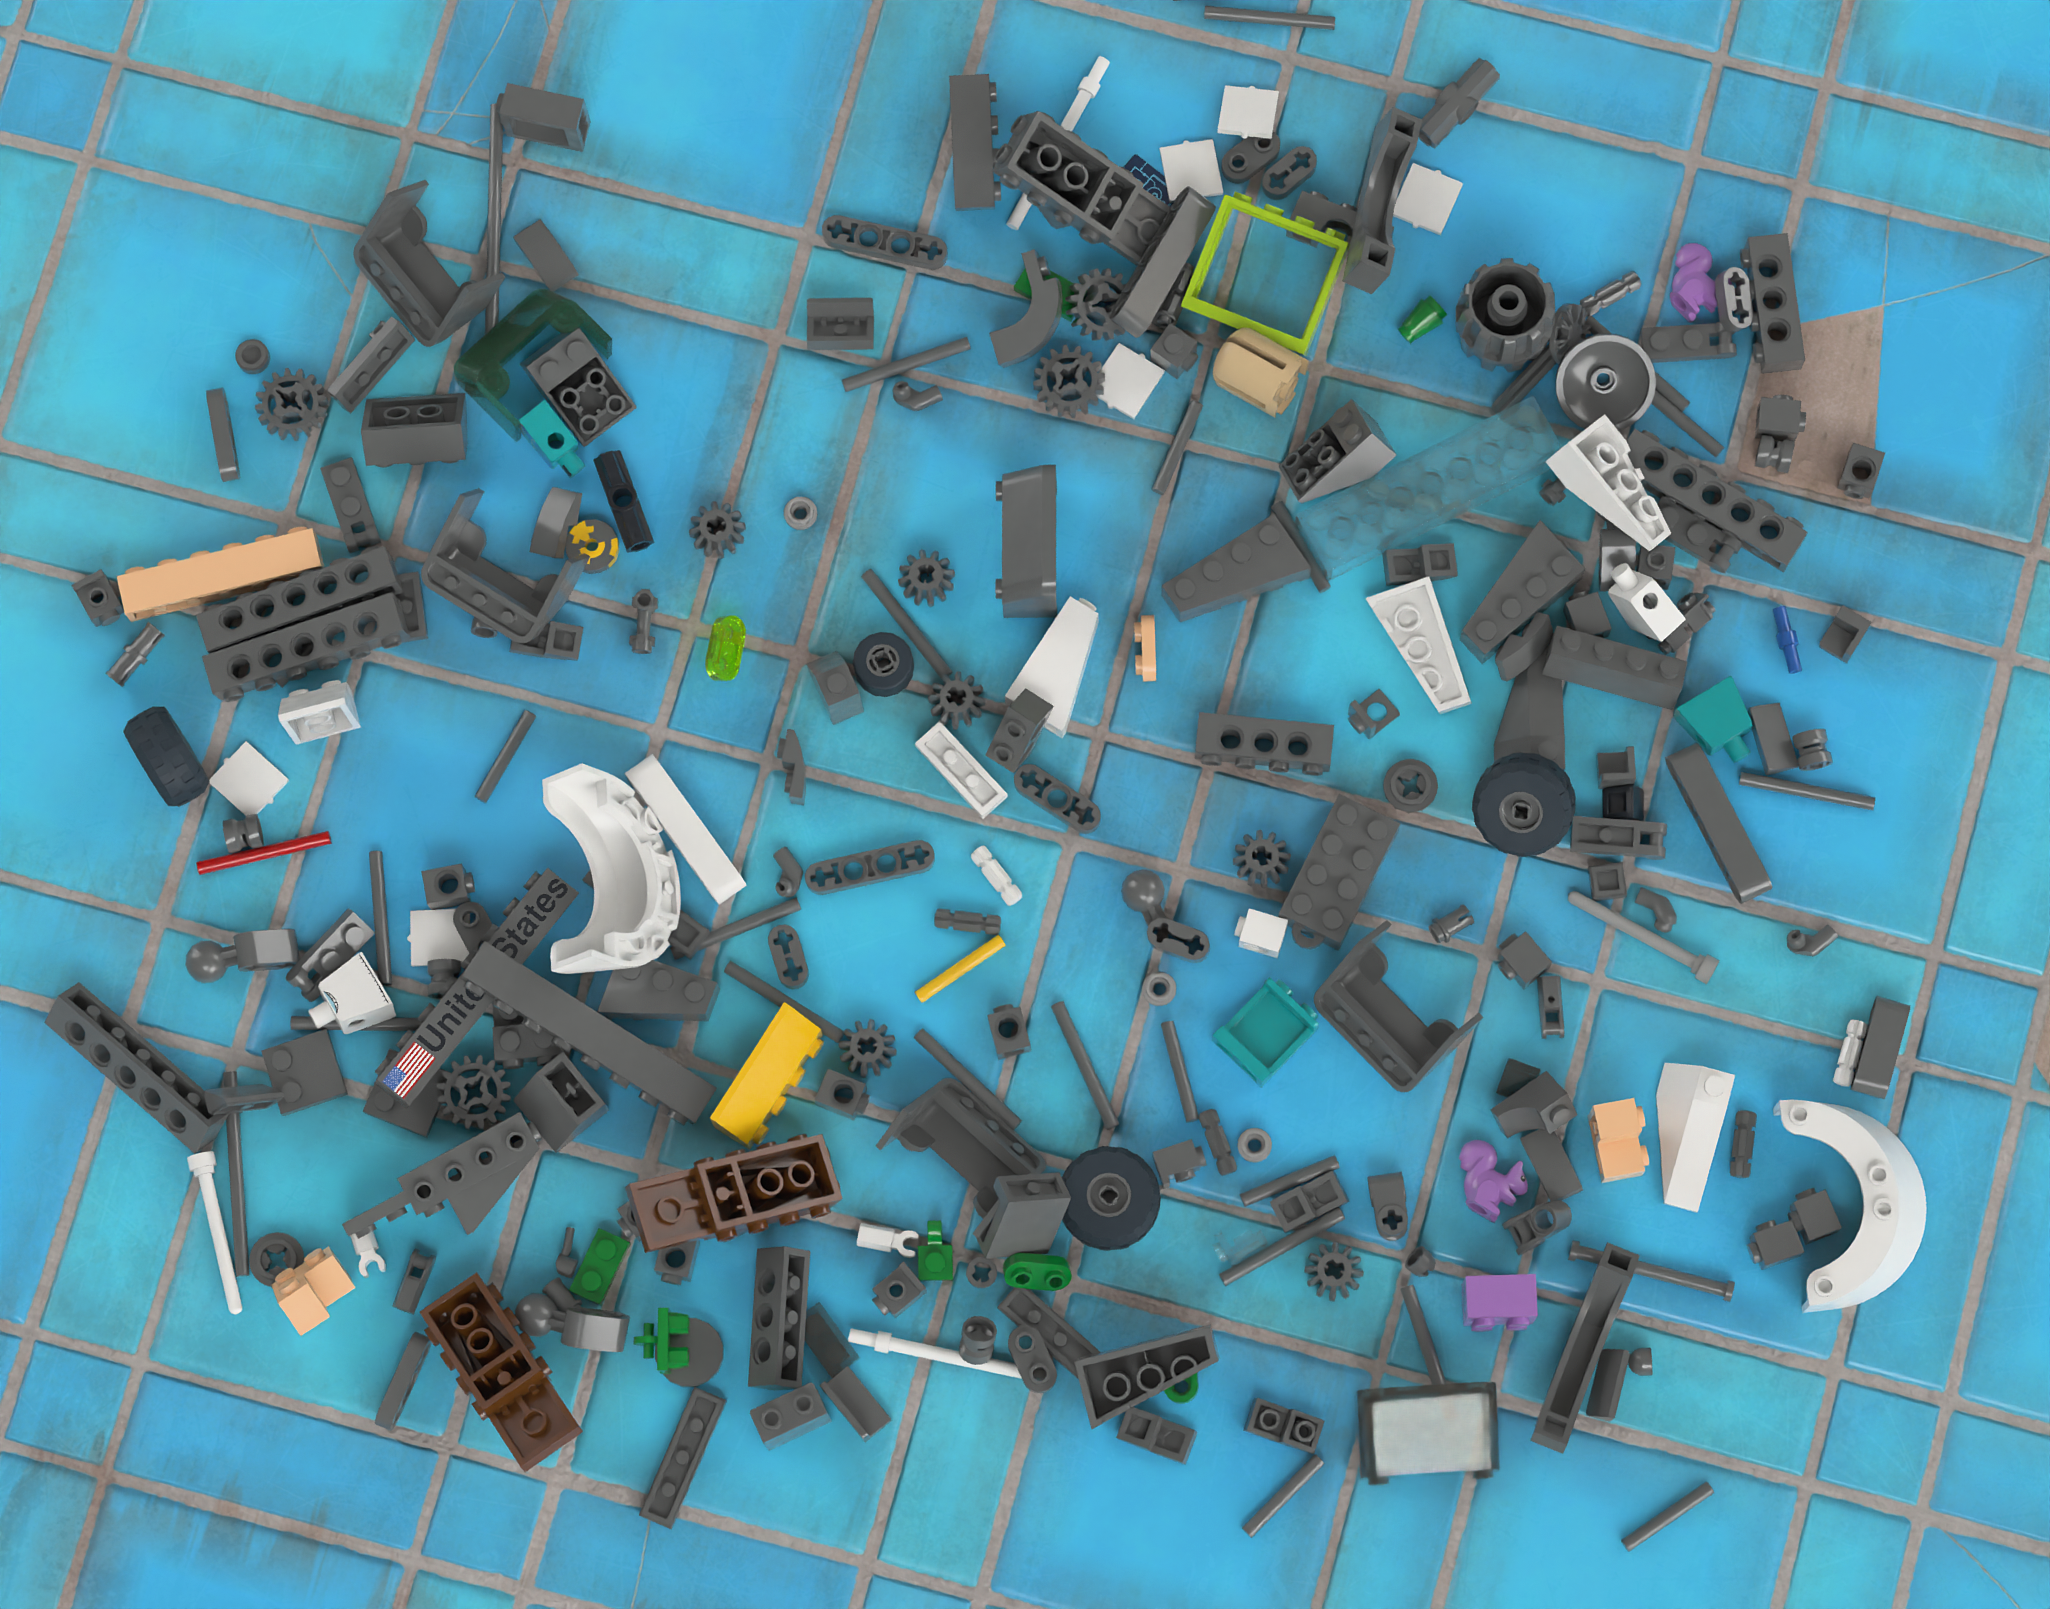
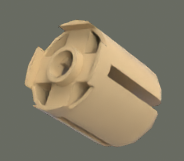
[1213,328,1309,418]

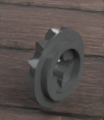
[1383,759,1438,814]
[249,1232,304,1288]

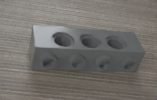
[1740,233,1805,374]
[1195,712,1334,776]
[748,1246,810,1390]

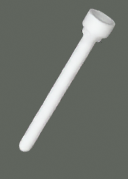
[187,1151,242,1314]

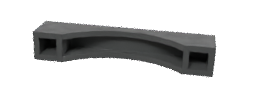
[1342,107,1422,294]

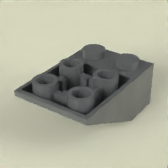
[520,325,637,447]
[1278,399,1396,504]

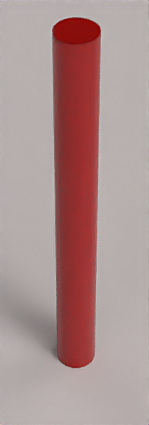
[196,831,332,875]

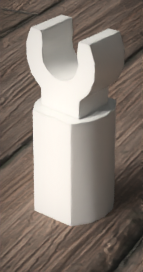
[346,1219,386,1278]
[857,1223,919,1258]

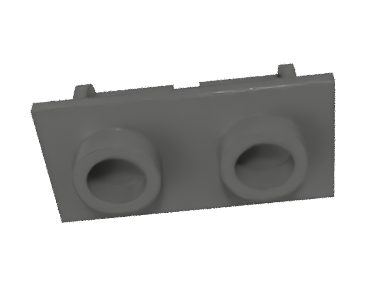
[1151,263,1194,330]
[1646,593,1716,655]

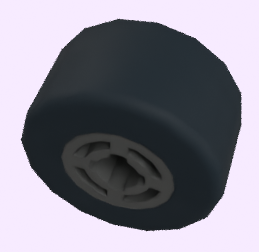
[853,632,914,697]

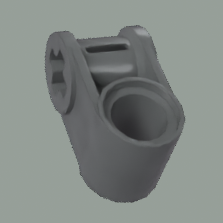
[1367,1172,1408,1241]
[1502,1200,1572,1255]

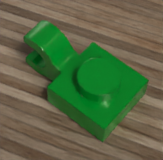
[918,1221,953,1281]

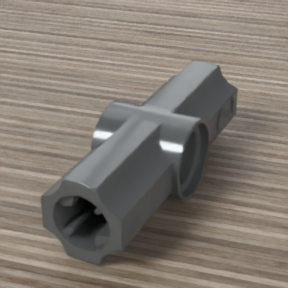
[1419,58,1500,149]

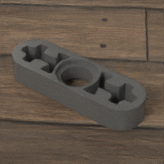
[206,387,240,482]
[1014,764,1101,834]
[375,1332,432,1431]

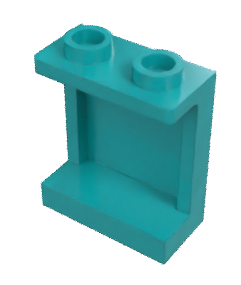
[1212,977,1319,1088]

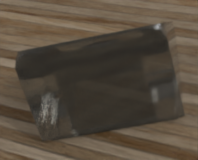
[1496,1058,1541,1098]

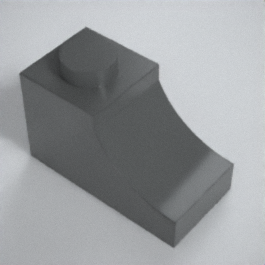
[1490,1071,1578,1138]

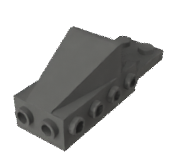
[992,111,1171,266]
[342,1112,542,1239]

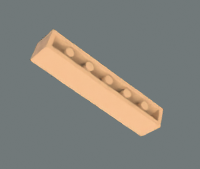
[117,527,325,622]

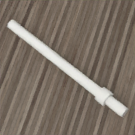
[1006,56,1110,230]
[848,1328,1046,1381]

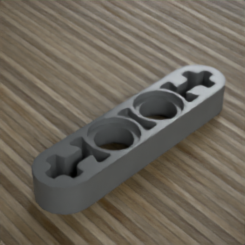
[822,215,948,270]
[805,840,935,895]

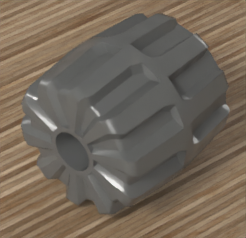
[1455,258,1555,372]

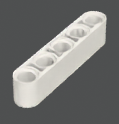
[624,754,747,905]

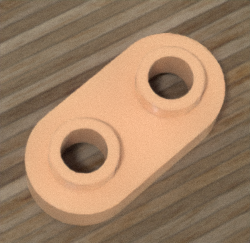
[1134,615,1156,682]

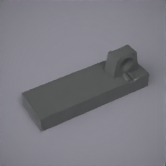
[327,316,415,414]

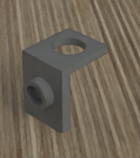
[1348,689,1400,739]

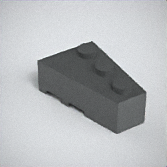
[597,960,720,1021]

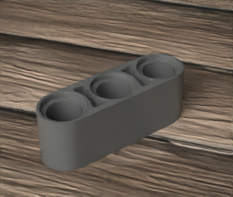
[1850,996,1910,1099]

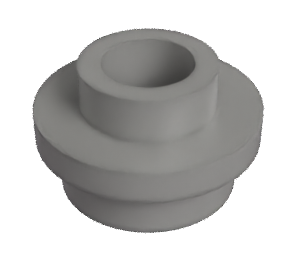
[784,497,817,530]
[1142,972,1176,1006]
[1237,1128,1272,1163]

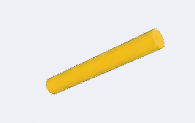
[914,935,1006,1003]

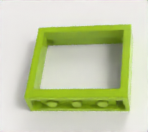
[1181,191,1350,356]

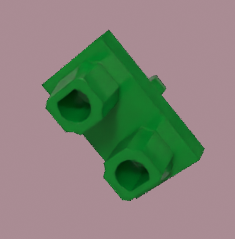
[633,1308,690,1374]

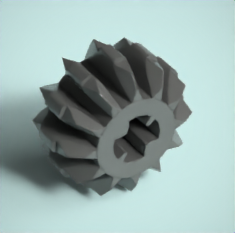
[689,501,746,559]
[898,549,955,607]
[928,671,986,730]
[1233,830,1291,888]
[839,1019,897,1078]
[1304,1242,1364,1302]

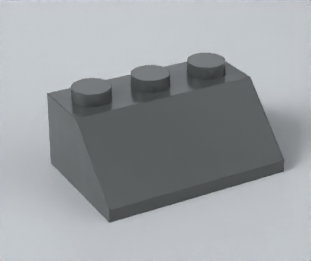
[361,393,468,468]

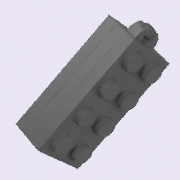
[1278,794,1400,951]

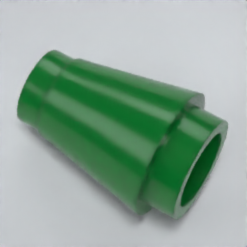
[1397,296,1447,344]

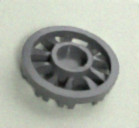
[1549,303,1591,365]

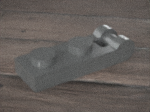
[1640,322,1737,363]
[320,457,381,553]
[1657,496,1743,573]
[1570,816,1667,860]
[286,908,375,1002]

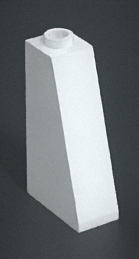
[1005,596,1099,738]

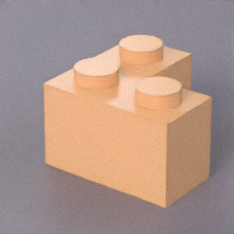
[1587,1098,1649,1183]
[271,1246,355,1336]

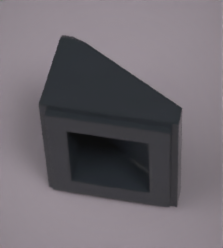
[1602,785,1644,821]

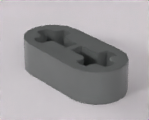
[1262,146,1317,200]
[1715,267,1753,332]
[768,924,809,989]

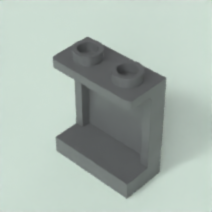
[976,1172,1071,1259]
[750,1383,832,1451]

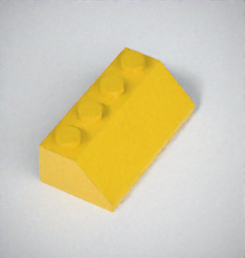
[710,1002,824,1150]

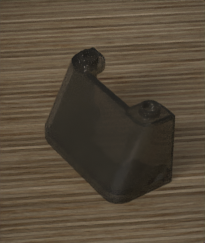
[1354,1382,1500,1486]

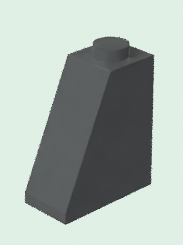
[806,651,864,725]

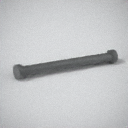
[1568,1240,1735,1302]

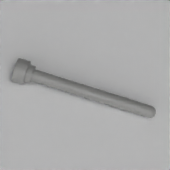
[1568,891,1720,984]

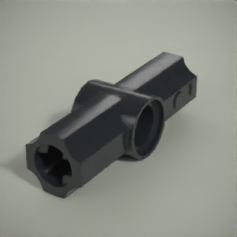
[593,450,654,553]

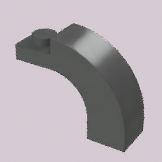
[989,250,1063,368]

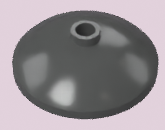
[1555,333,1656,431]

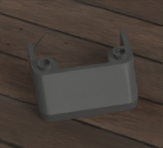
[353,180,506,347]
[995,465,1057,618]
[421,488,590,643]
[1314,920,1483,1092]
[876,1078,1046,1238]

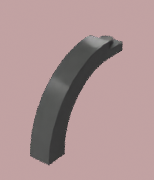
[1530,1242,1640,1454]

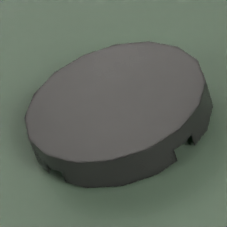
[655,1318,724,1387]

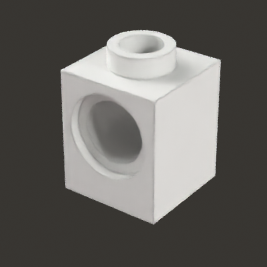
[1234,909,1288,959]

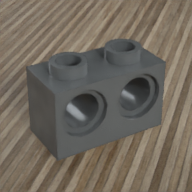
[985,688,1054,773]

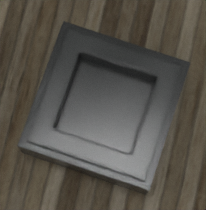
[1588,862,1627,901]

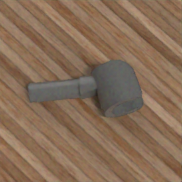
[556,1227,578,1278]

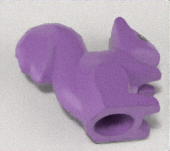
[1670,243,1732,323]
[1459,1140,1528,1223]

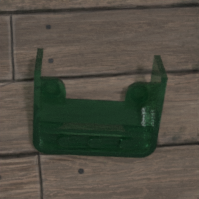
[454,289,612,442]

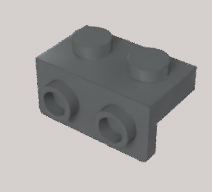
[807,298,874,350]

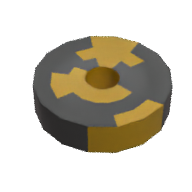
[565,519,619,574]

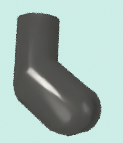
[893,381,943,411]
[773,847,803,897]
[1786,925,1838,957]

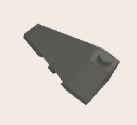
[1494,646,1565,771]

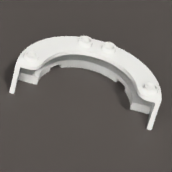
[542,763,681,974]
[1773,1100,1926,1313]

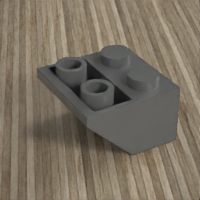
[513,1052,609,1153]

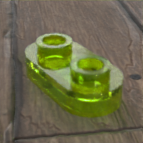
[705,615,746,682]

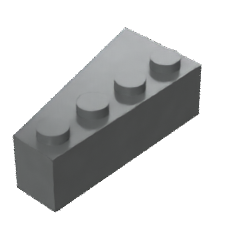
[1460,520,1585,664]

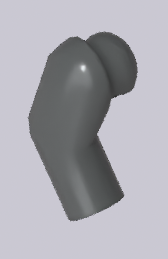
[1635,887,1677,933]

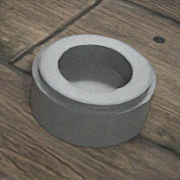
[235,339,270,374]

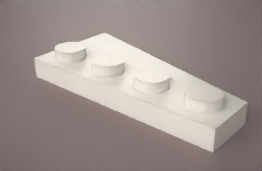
[1365,576,1472,714]

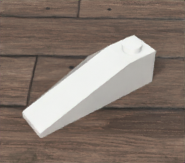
[1545,414,1671,551]
[1656,1063,1735,1213]

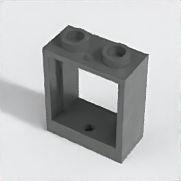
[496,83,591,152]

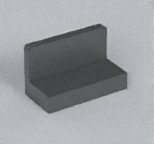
[820,1366,892,1442]

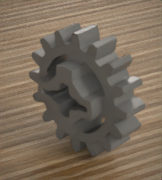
[1065,268,1127,341]
[1033,345,1105,418]
[255,368,329,441]
[437,1055,511,1130]

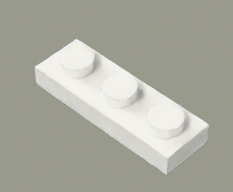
[915,722,1008,819]

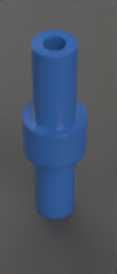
[1773,606,1802,674]

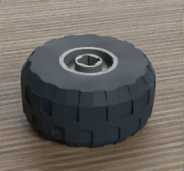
[123,706,210,807]
[1472,752,1576,857]
[1062,1146,1161,1251]

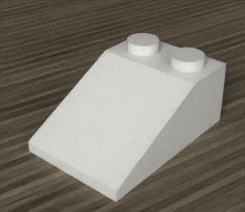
[278,680,361,745]

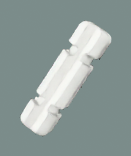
[971,845,1022,906]
[1833,1019,1867,1087]

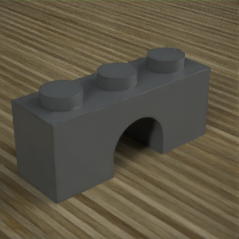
[1286,191,1394,252]

